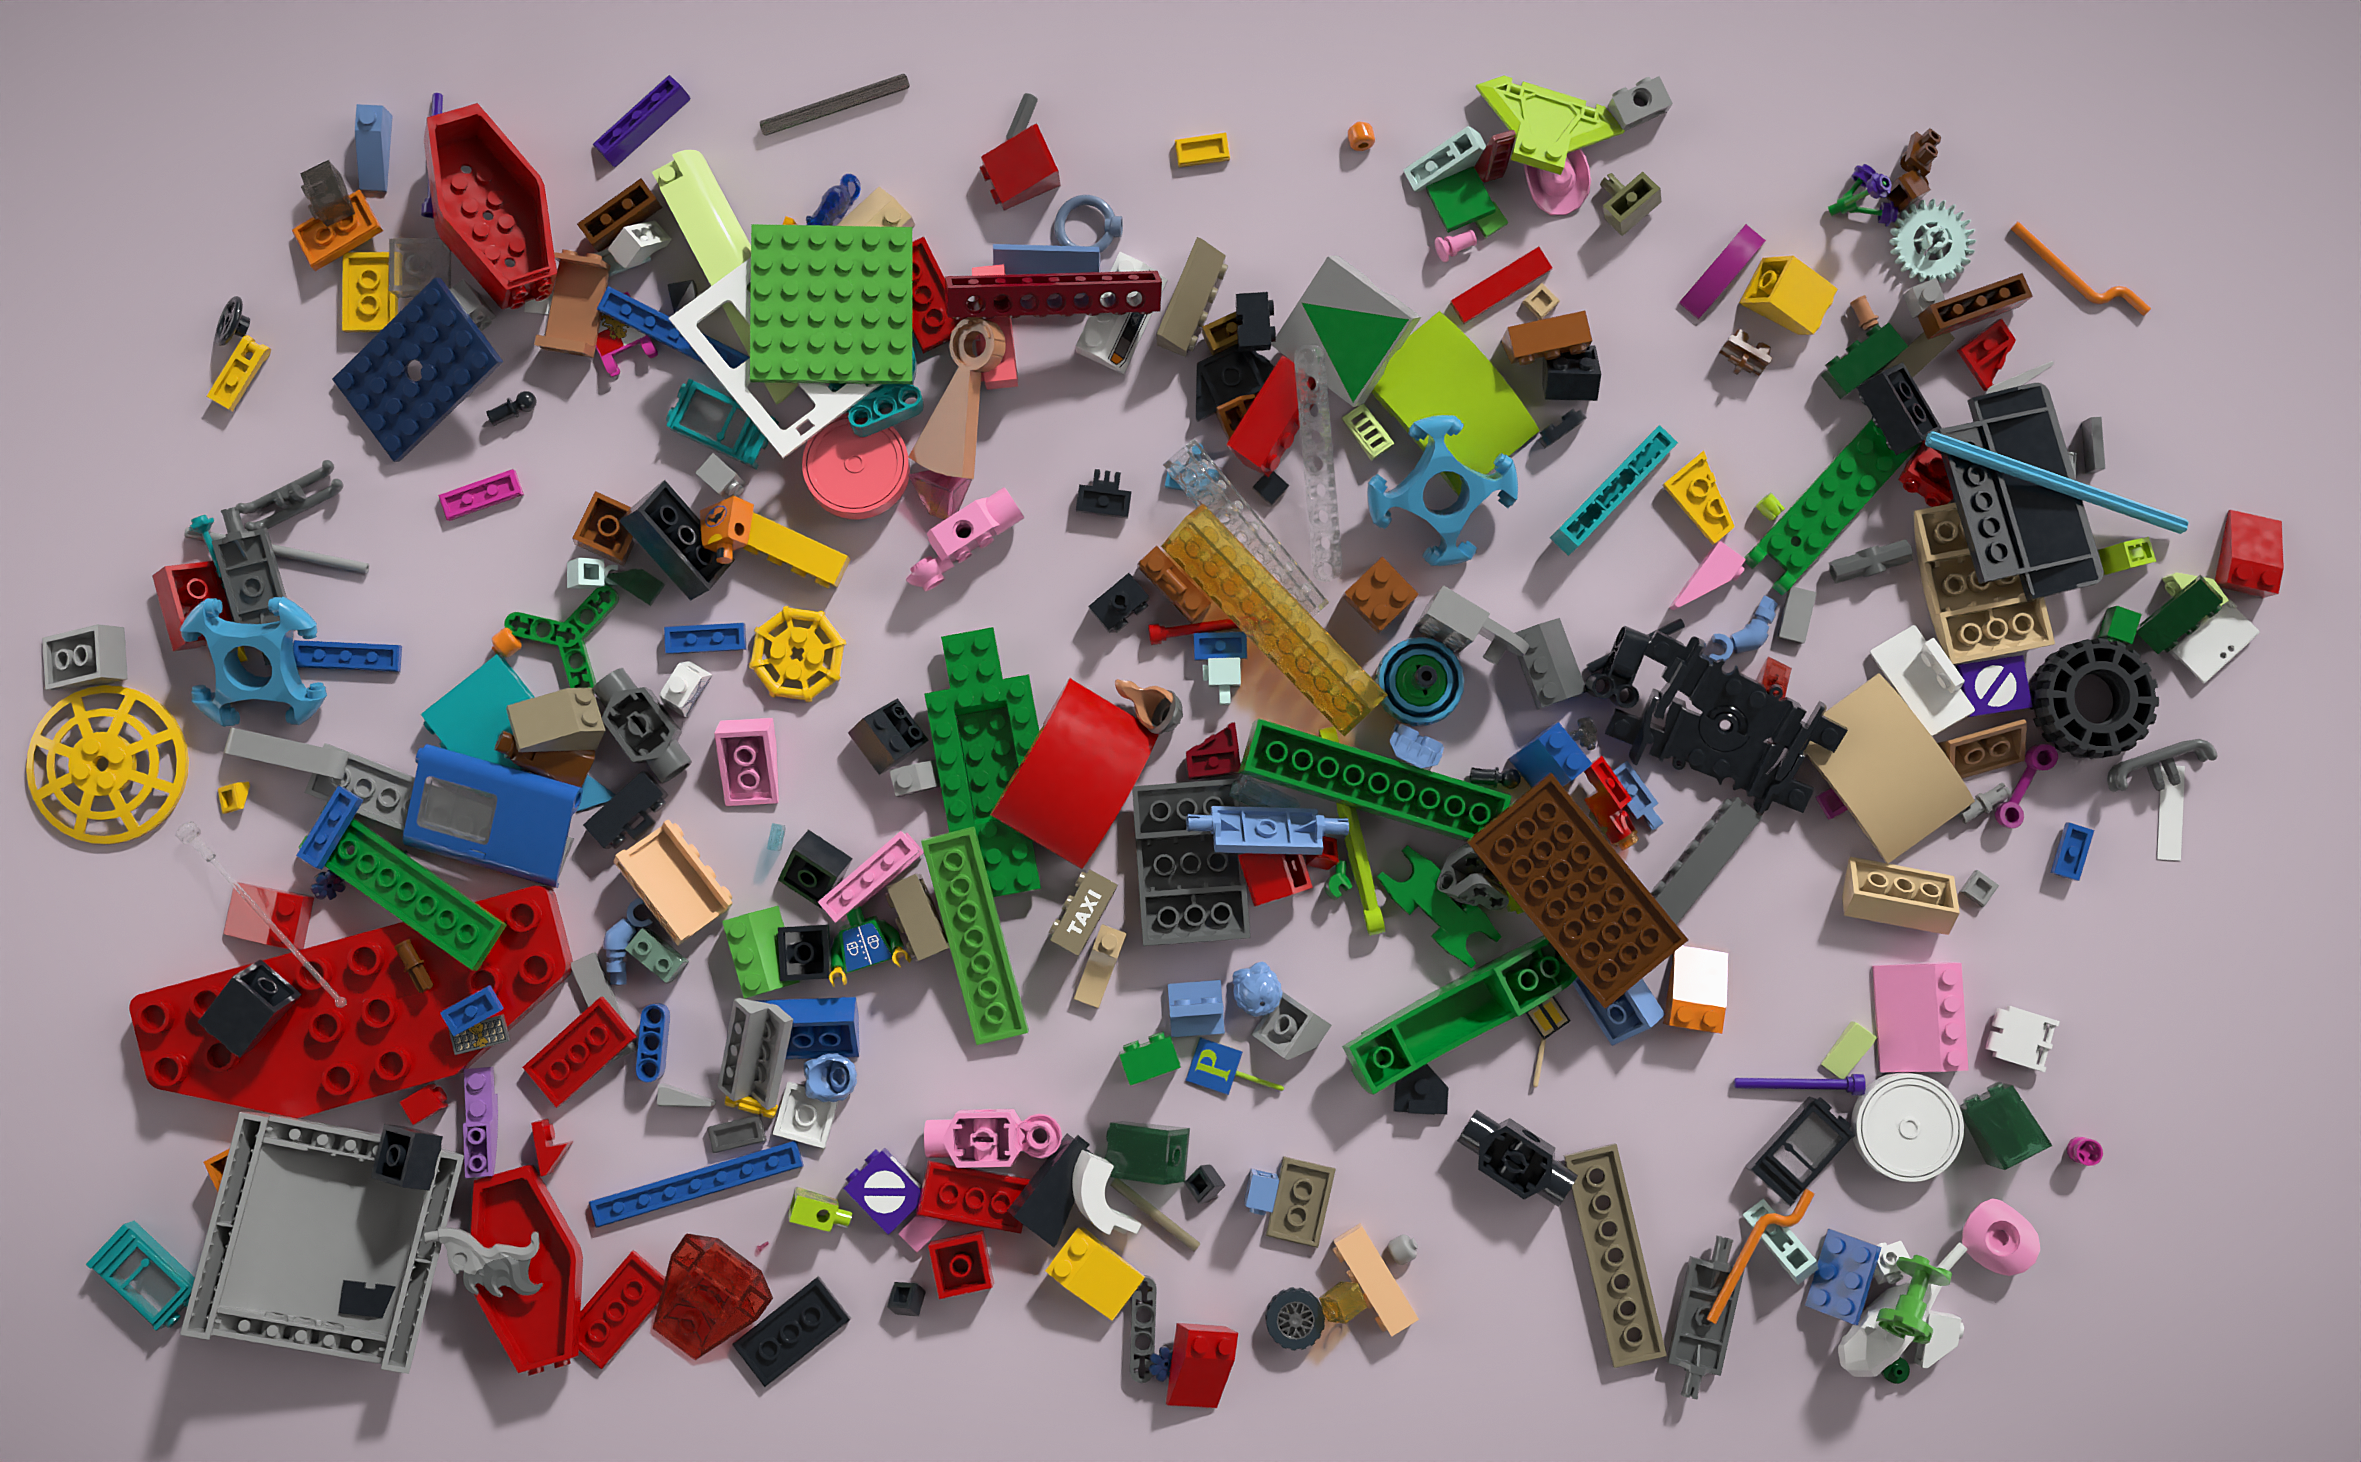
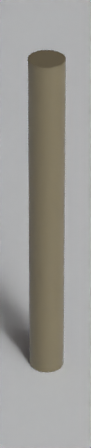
[1110,1177,1200,1251]

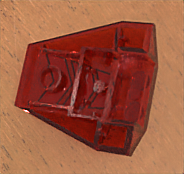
[653,1233,773,1360]

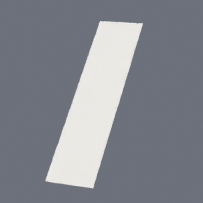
[2157,765,2185,861]

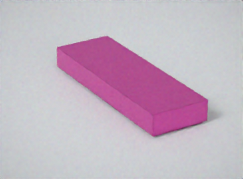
[438,469,524,521]

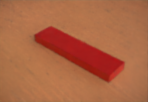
[1450,246,1553,324]

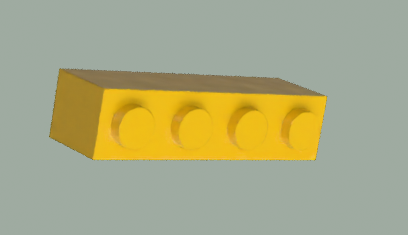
[743,512,851,589]

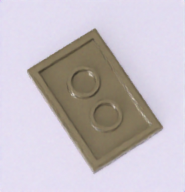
[1266,1156,1336,1248]

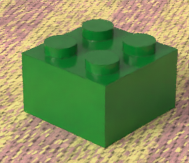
[1119,1031,1181,1086]

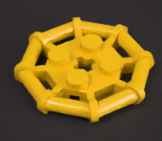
[748,606,847,703]

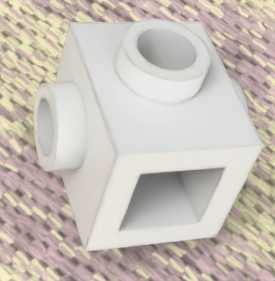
[1873,1241,1910,1284]

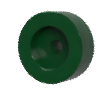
[1881,1357,1910,1384]

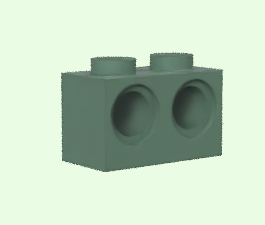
[625,928,689,983]

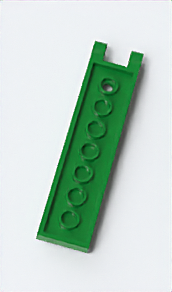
[1744,418,1922,596]
[298,802,507,971]

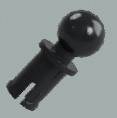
[486,391,537,426]
[1470,767,1521,789]

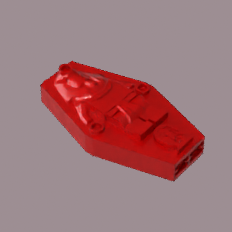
[471,1165,583,1376]

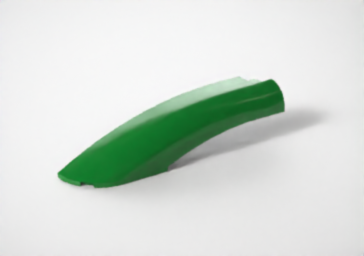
[1342,935,1578,1095]

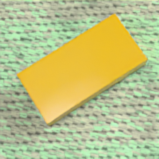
[1175,132,1230,168]

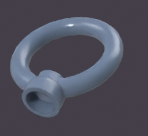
[1054,195,1123,253]

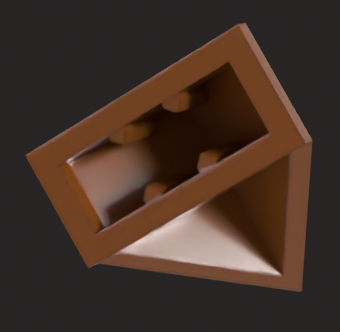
[1216,393,1258,441]

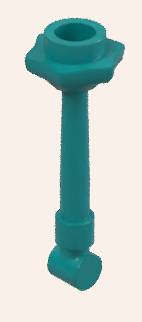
[189,515,225,589]

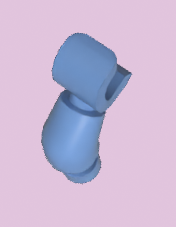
[1709,595,1778,662]
[603,897,654,985]

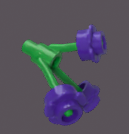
[1828,164,1898,227]

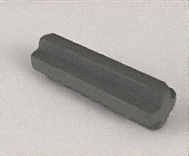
[1006,93,1038,140]

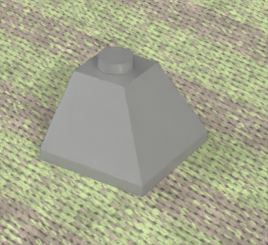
[1251,992,1332,1060]

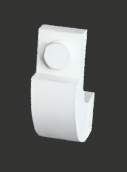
[1072,1150,1141,1235]

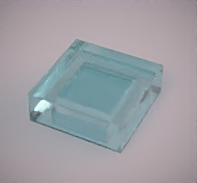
[767,823,786,851]

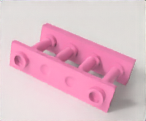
[818,831,924,923]

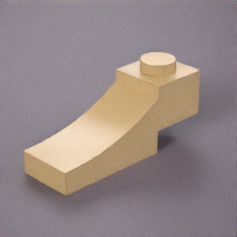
[1074,924,1127,1008]

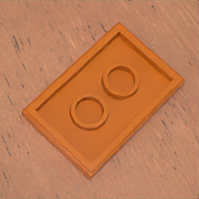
[292,189,383,272]

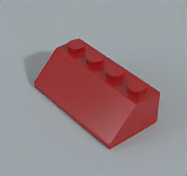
[1226,356,1324,478]

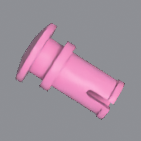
[1435,229,1477,262]

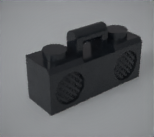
[583,771,668,849]

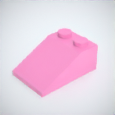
[714,718,779,806]

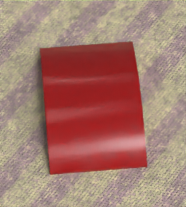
[990,678,1159,869]

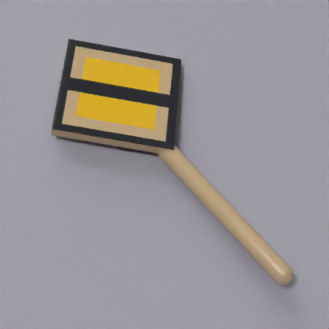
[1525,996,1571,1088]

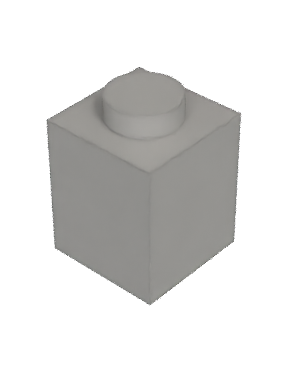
[1903,278,1945,319]

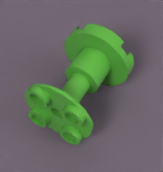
[1876,1255,1952,1344]

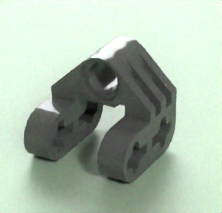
[1437,844,1509,910]

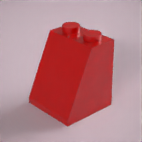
[979,123,1061,210]

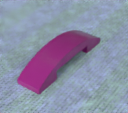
[1679,224,1766,320]

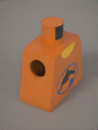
[700,496,754,564]

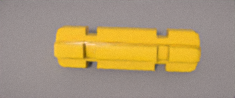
[725,1095,778,1118]

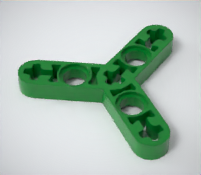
[504,585,619,694]

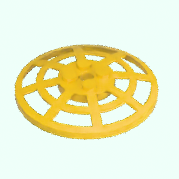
[26,685,189,844]

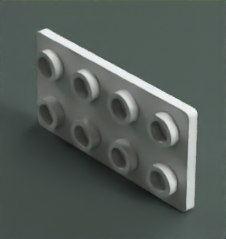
[1870,625,1975,737]

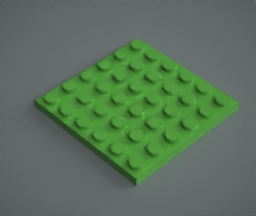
[750,224,912,384]

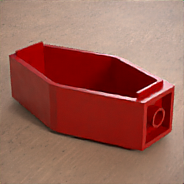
[424,103,557,310]

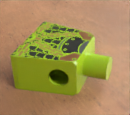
[788,1187,852,1232]

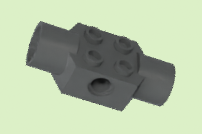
[592,668,692,784]

